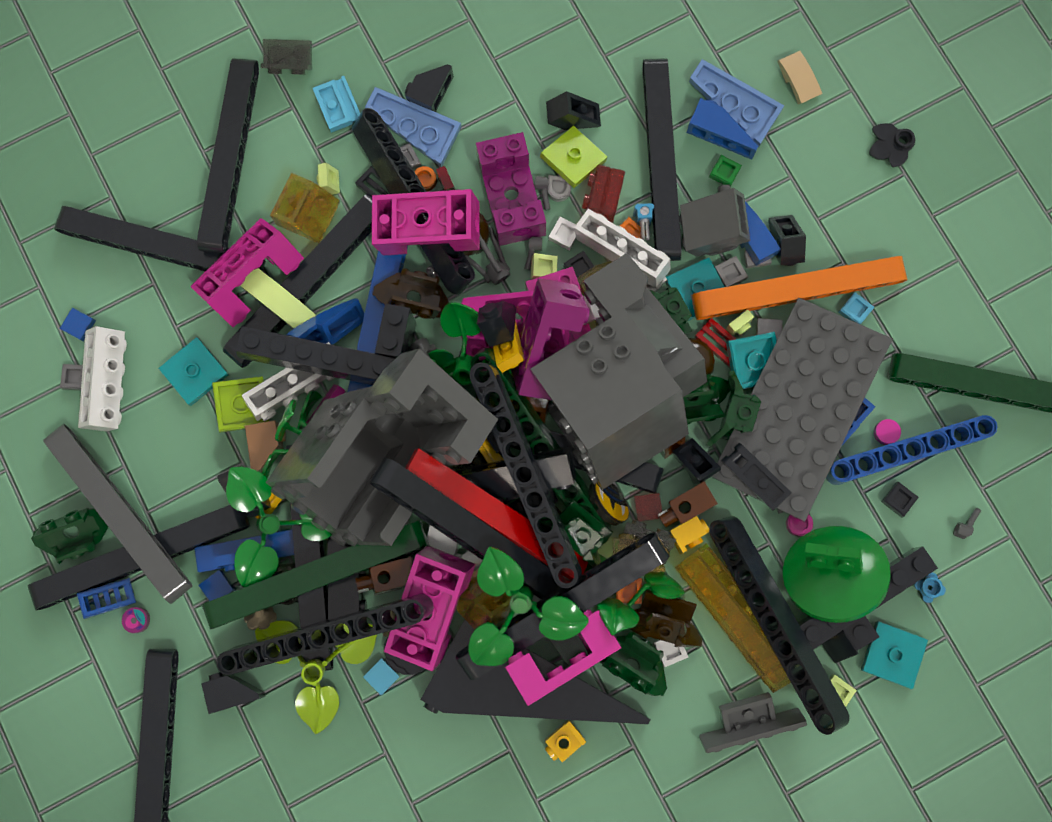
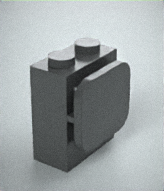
[679,188,750,257]

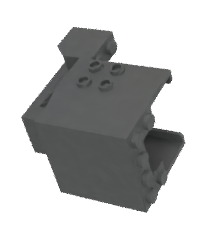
[531,253,707,490]
[265,349,498,546]

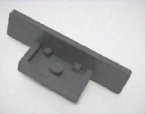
[699,692,807,753]

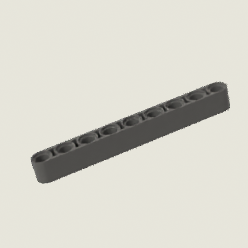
[43,424,193,604]

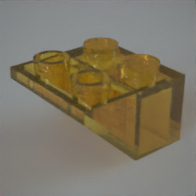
[270,173,340,243]
[456,576,511,630]

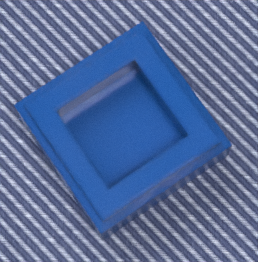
[59,308,96,342]
[198,570,236,601]

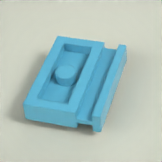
[313,76,360,133]

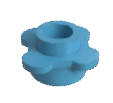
[914,572,946,603]

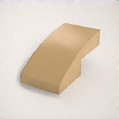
[778,51,822,104]

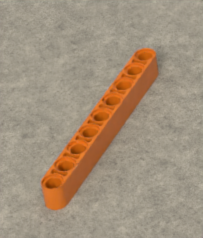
[691,256,908,320]

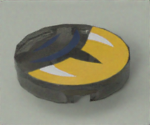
[588,482,629,526]

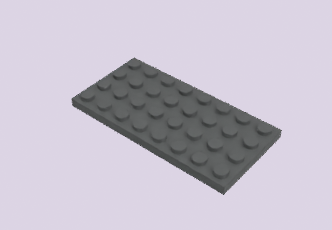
[711,298,893,522]

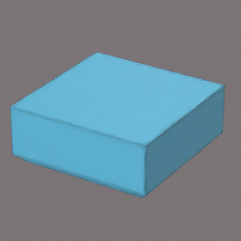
[838,292,874,324]
[363,658,400,695]

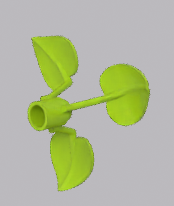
[255,620,377,734]

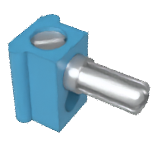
[633,203,654,241]

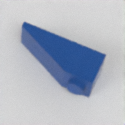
[686,98,758,160]

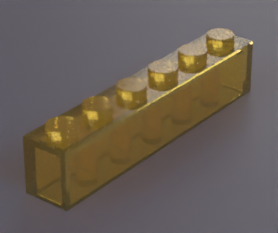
[675,543,791,693]

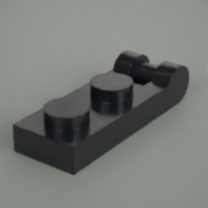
[721,443,792,511]

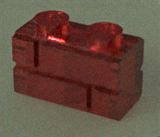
[582,165,625,223]

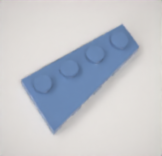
[689,59,784,147]
[365,87,462,167]

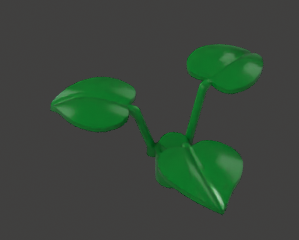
[428,302,512,385]
[261,390,322,479]
[226,467,332,587]
[469,547,589,666]
[584,554,686,636]

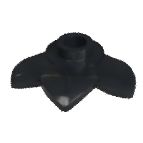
[869,123,916,168]

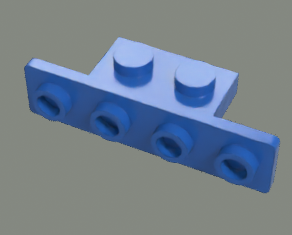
[195,530,294,573]

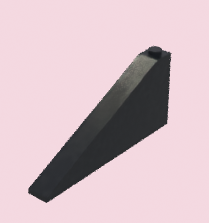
[420,616,651,724]

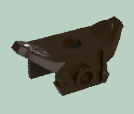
[372,268,449,319]
[629,590,702,648]

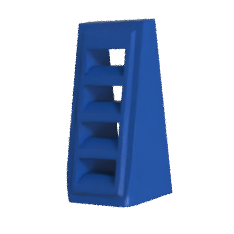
[77,578,136,619]

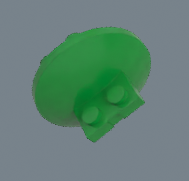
[783,526,891,623]

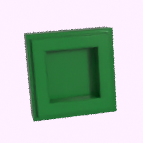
[709,155,742,187]

